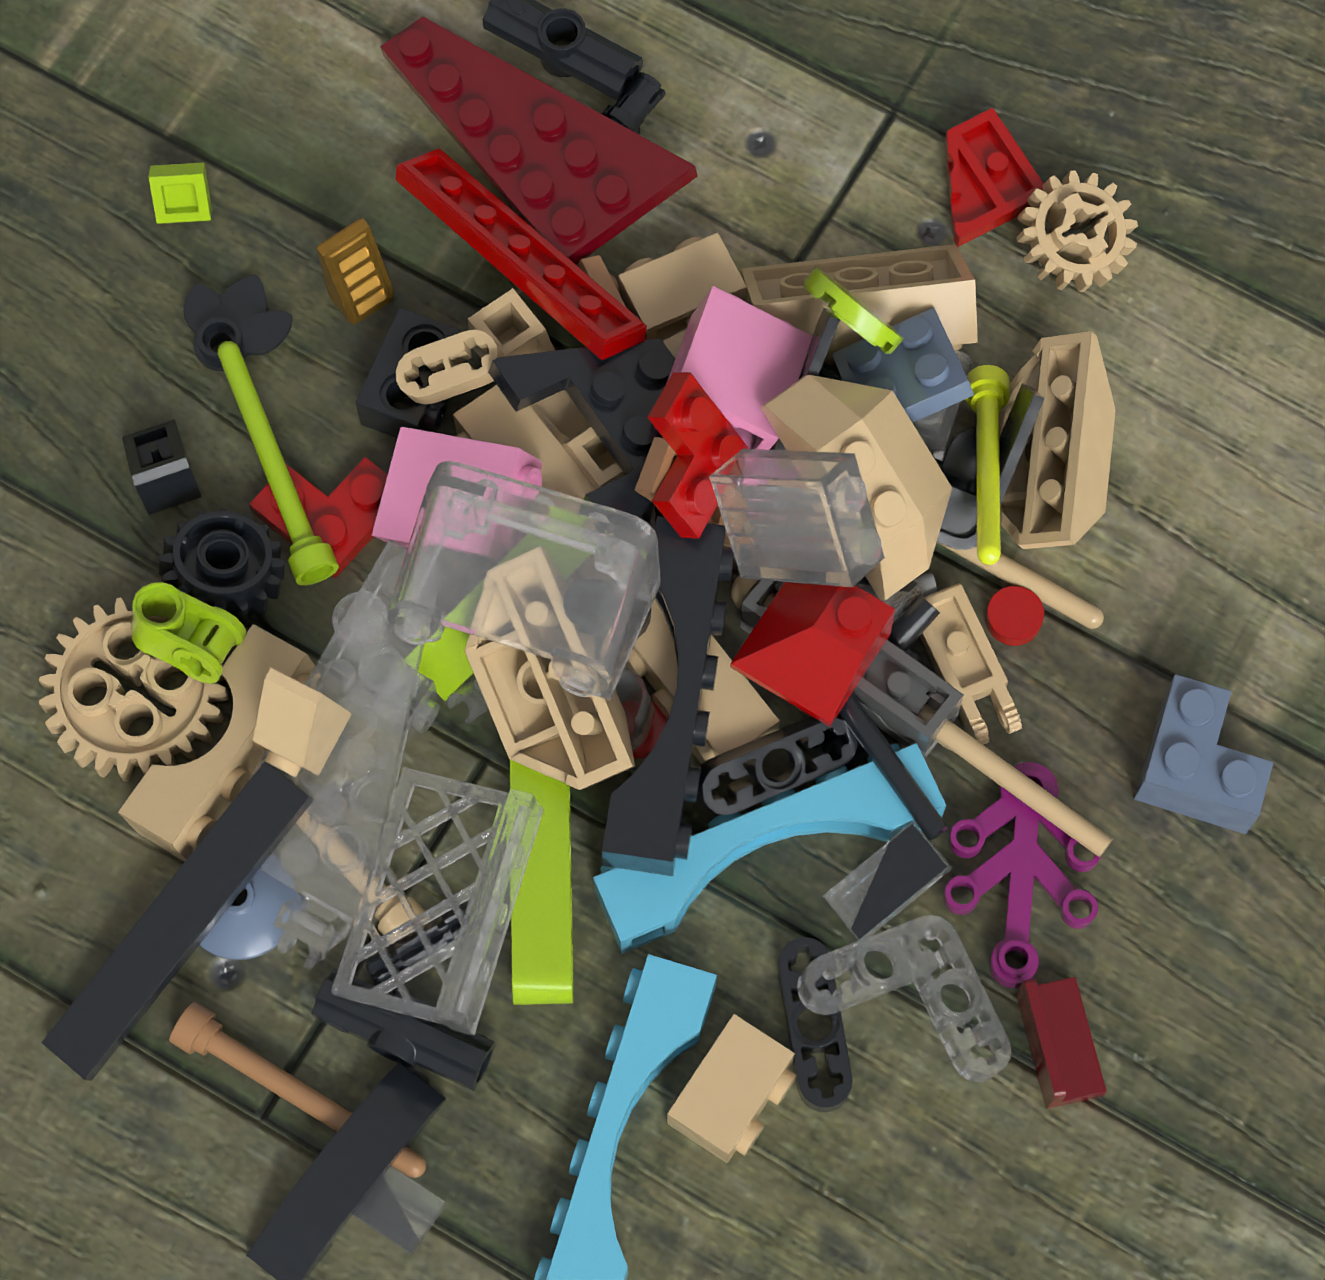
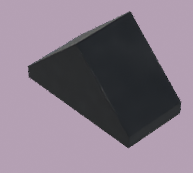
[122,419,202,515]

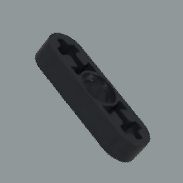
[697,716,857,815]
[778,937,853,1112]

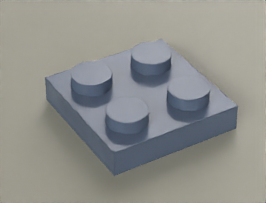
[832,307,974,423]

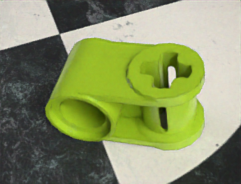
[131,582,247,684]

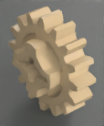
[1017,170,1138,292]

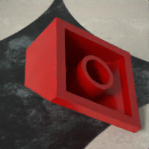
[730,571,895,727]

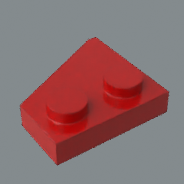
[945,108,1044,248]

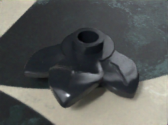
[183,275,293,371]

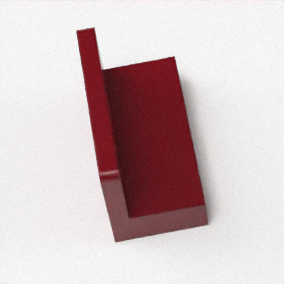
[1016,977,1107,1109]

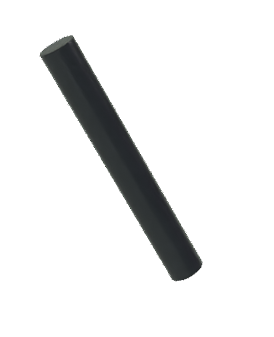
[839,692,948,841]

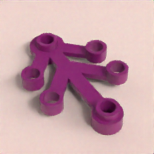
[943,762,1102,988]

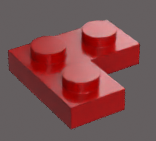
[647,372,749,539]
[249,457,388,579]

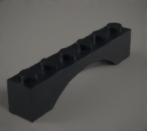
[602,516,735,876]

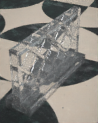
[331,767,544,1036]

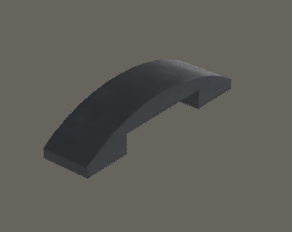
[246,1063,446,1280]

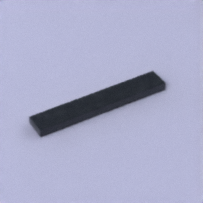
[41,761,314,1081]

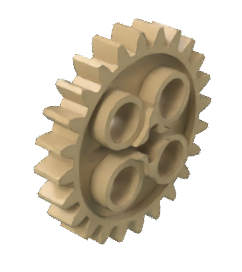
[39,598,229,782]

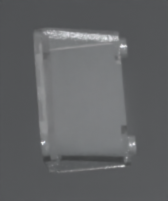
[387,461,661,700]

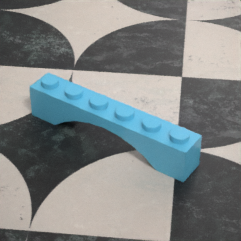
[593,743,946,954]
[534,954,717,1280]

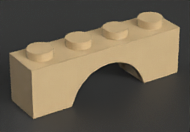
[468,288,625,489]
[118,624,323,861]

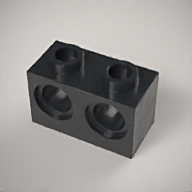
[355,308,468,438]

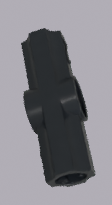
[482,0,643,100]
[311,968,496,1091]

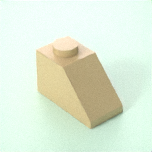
[253,667,352,777]

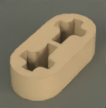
[396,329,504,405]

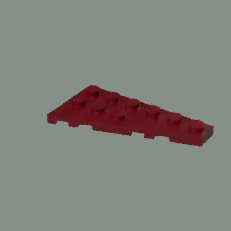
[380,16,698,264]

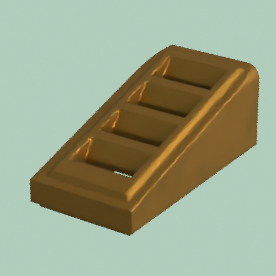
[317,218,394,324]

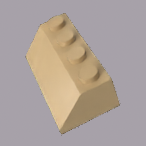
[741,244,978,365]

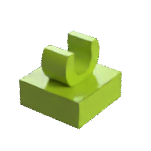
[149,162,212,224]

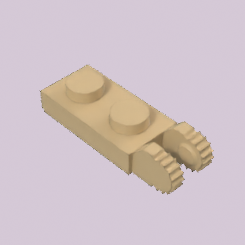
[907,583,1022,745]

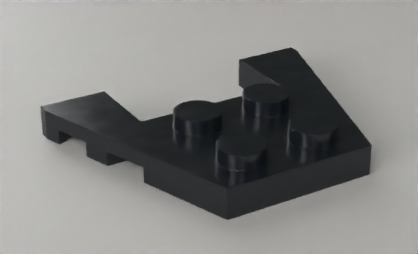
[488,338,675,546]

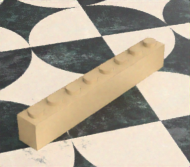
[453,385,780,777]

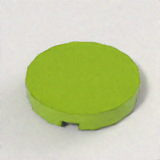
[803,267,904,354]

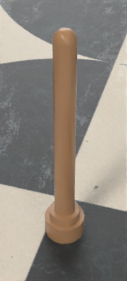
[169,1001,426,1178]

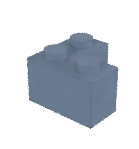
[1134,674,1274,834]

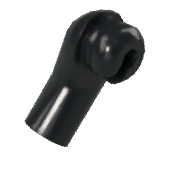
[887,594,940,664]

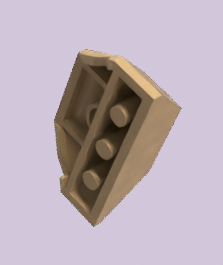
[999,331,1116,549]
[760,375,952,601]
[465,548,635,790]

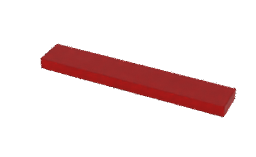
[395,148,647,360]

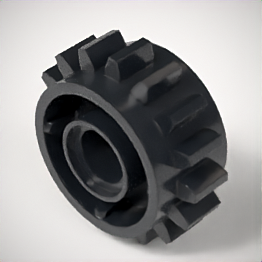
[159,508,285,624]

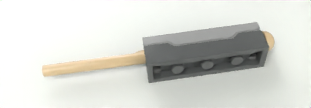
[731,561,1113,858]

